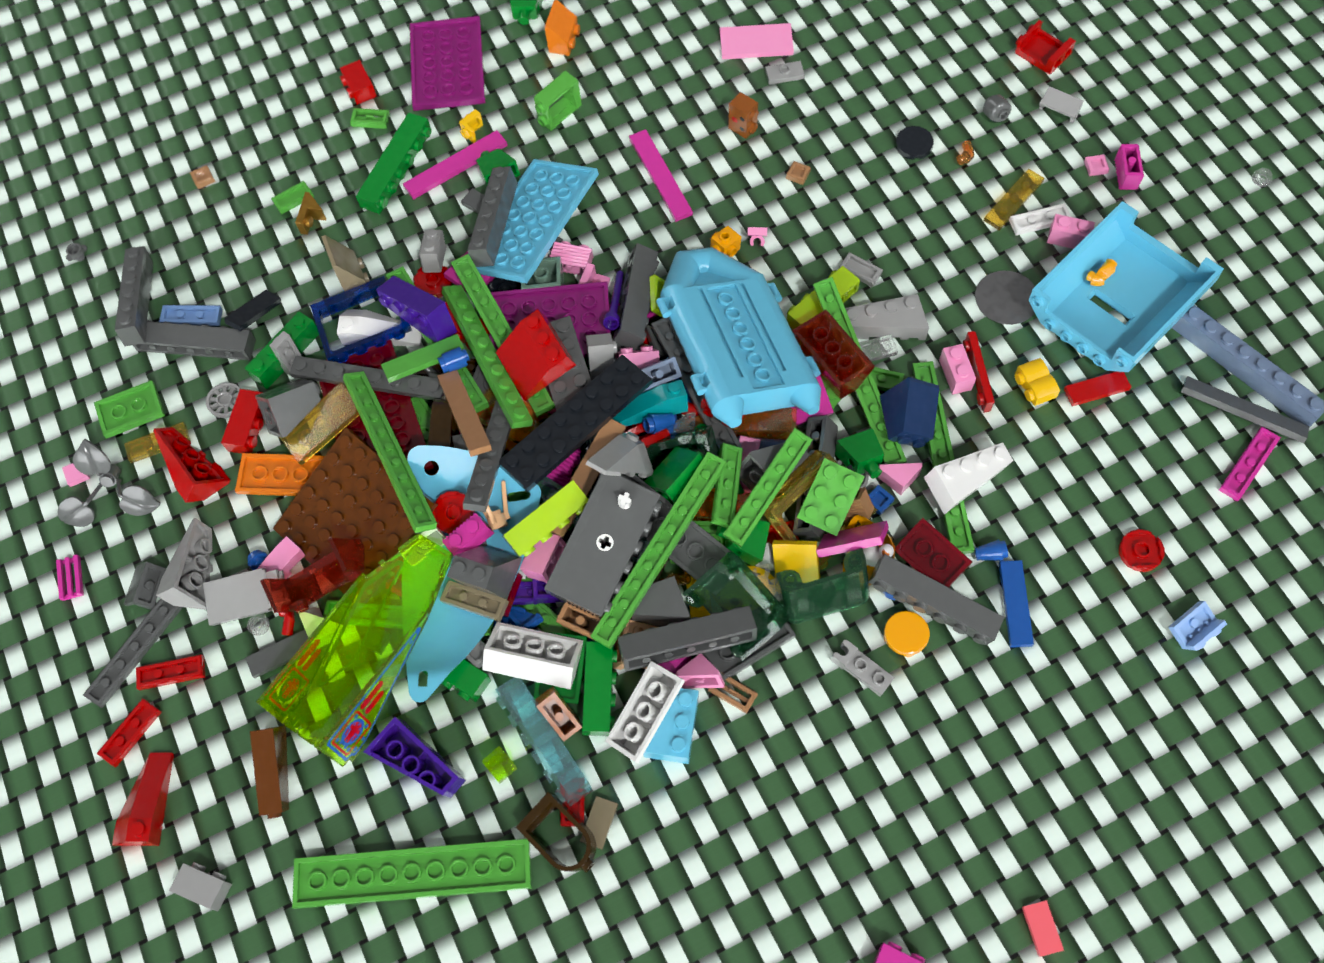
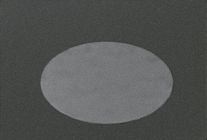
[975,271,1035,325]

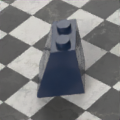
[880,377,939,448]

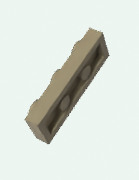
[440,580,509,622]

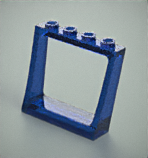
[310,276,412,363]

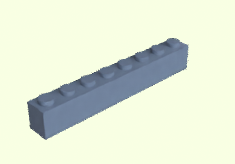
[1172,305,1324,428]

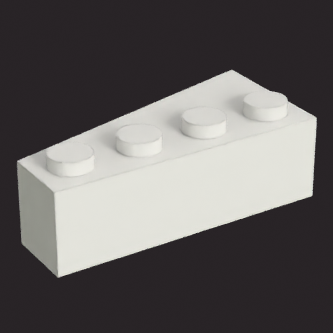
[924,443,1013,515]

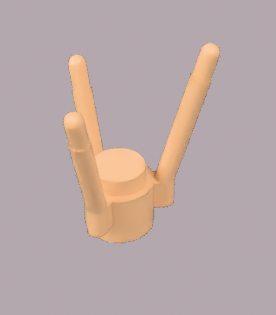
[483,480,511,531]

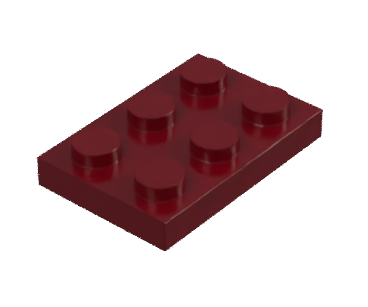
[895,518,973,588]

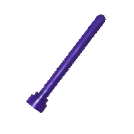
[603,270,624,330]

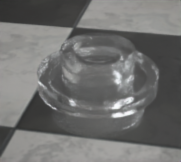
[1252,168,1273,187]
[247,614,270,636]

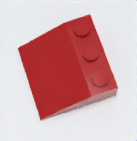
[496,309,576,401]

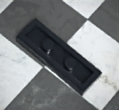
[224,290,281,332]

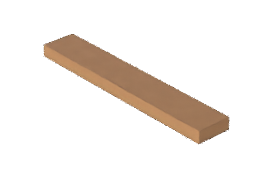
[437,370,492,457]
[551,419,626,538]

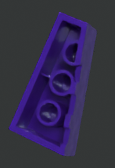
[376,276,457,343]
[363,717,466,798]

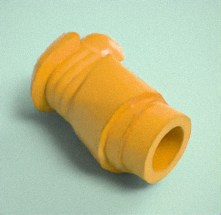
[1086,259,1117,287]

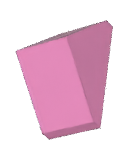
[878,463,923,495]
[675,654,725,689]

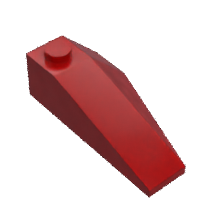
[153,427,231,503]
[112,752,174,846]

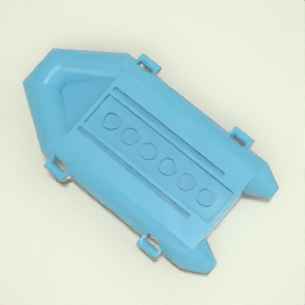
[656,247,821,428]

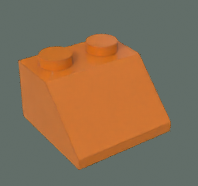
[545,0,580,56]

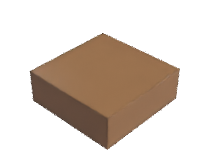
[786,161,811,185]
[190,165,215,189]

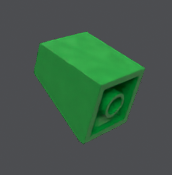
[644,446,705,505]

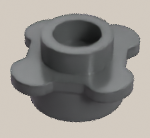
[66,243,87,261]

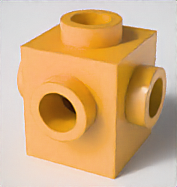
[710,226,742,257]

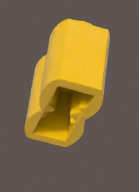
[1015,358,1060,406]

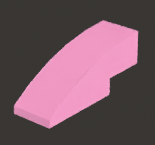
[258,536,305,593]

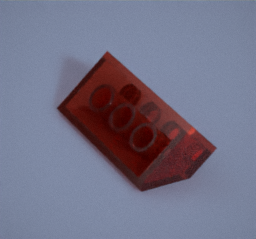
[792,310,874,400]

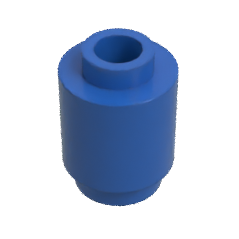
[437,347,470,373]

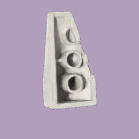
[337,310,422,346]

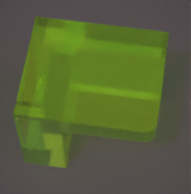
[481,746,517,784]

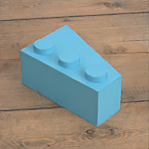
[643,688,699,764]

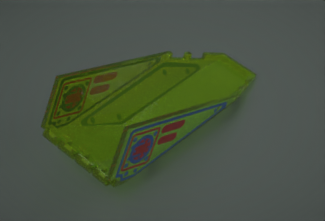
[256,533,453,767]

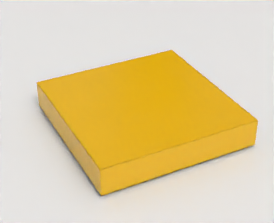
[772,540,820,583]

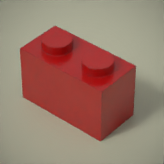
[339,60,377,105]

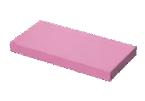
[720,23,794,59]

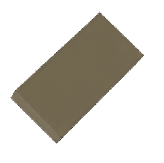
[580,796,618,850]

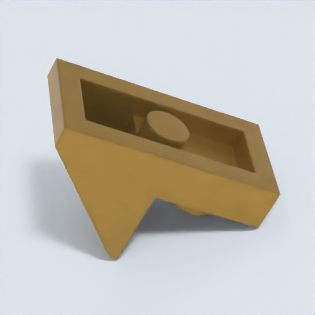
[295,192,327,235]

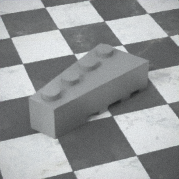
[845,294,929,340]

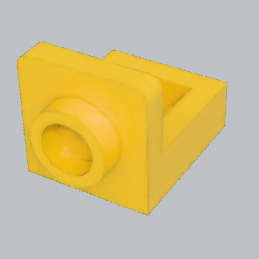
[459,109,483,143]

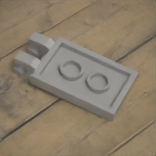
[203,568,288,626]

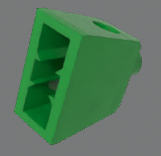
[510,0,543,25]
[476,149,520,186]
[835,428,884,479]
[716,520,770,566]

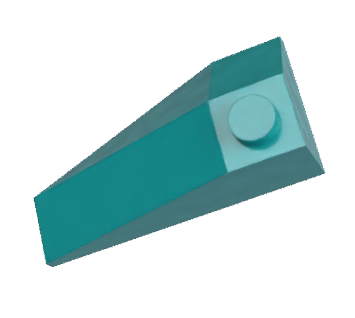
[613,379,688,426]

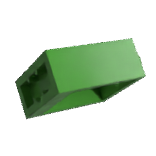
[534,71,582,131]

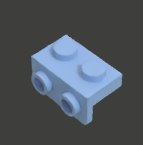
[1168,601,1227,651]

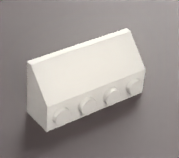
[482,622,583,689]
[605,661,685,763]

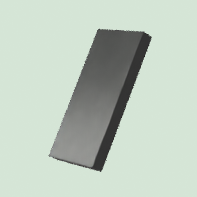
[701,600,796,682]

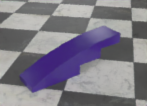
[513,579,563,605]

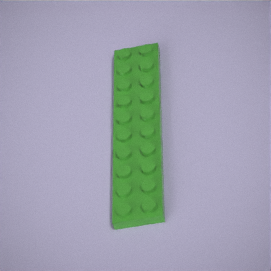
[292,839,532,909]

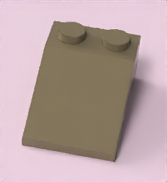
[321,235,371,299]

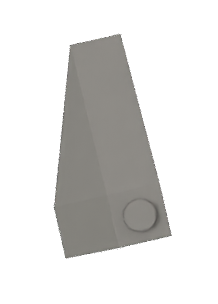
[586,432,653,478]
[156,518,213,610]

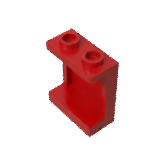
[1015,20,1076,75]

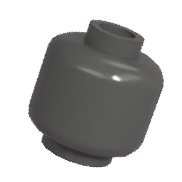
[983,94,1011,123]

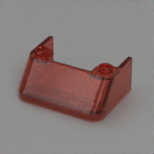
[260,538,365,614]

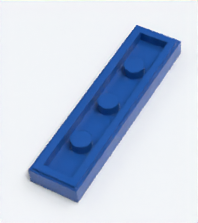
[999,560,1034,647]

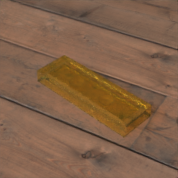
[124,422,191,463]

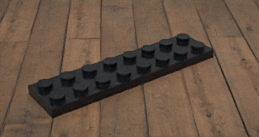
[500,354,653,492]

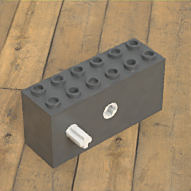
[544,474,662,618]

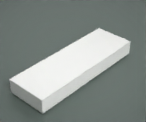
[1009,203,1071,236]

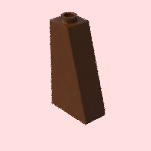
[250,725,289,819]

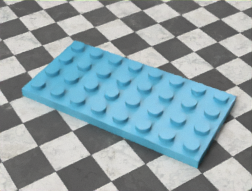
[468,159,599,284]

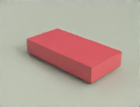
[1022,900,1064,957]

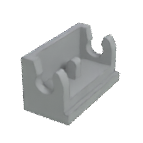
[1039,86,1084,123]

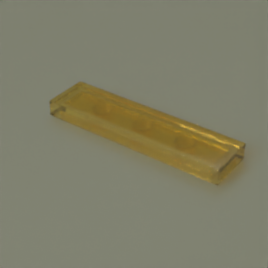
[983,169,1045,231]

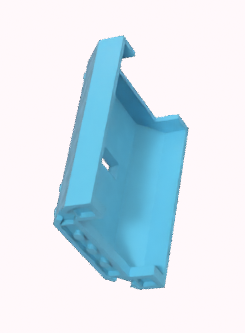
[1028,201,1224,372]

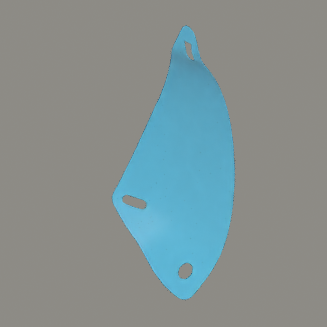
[403,445,541,702]

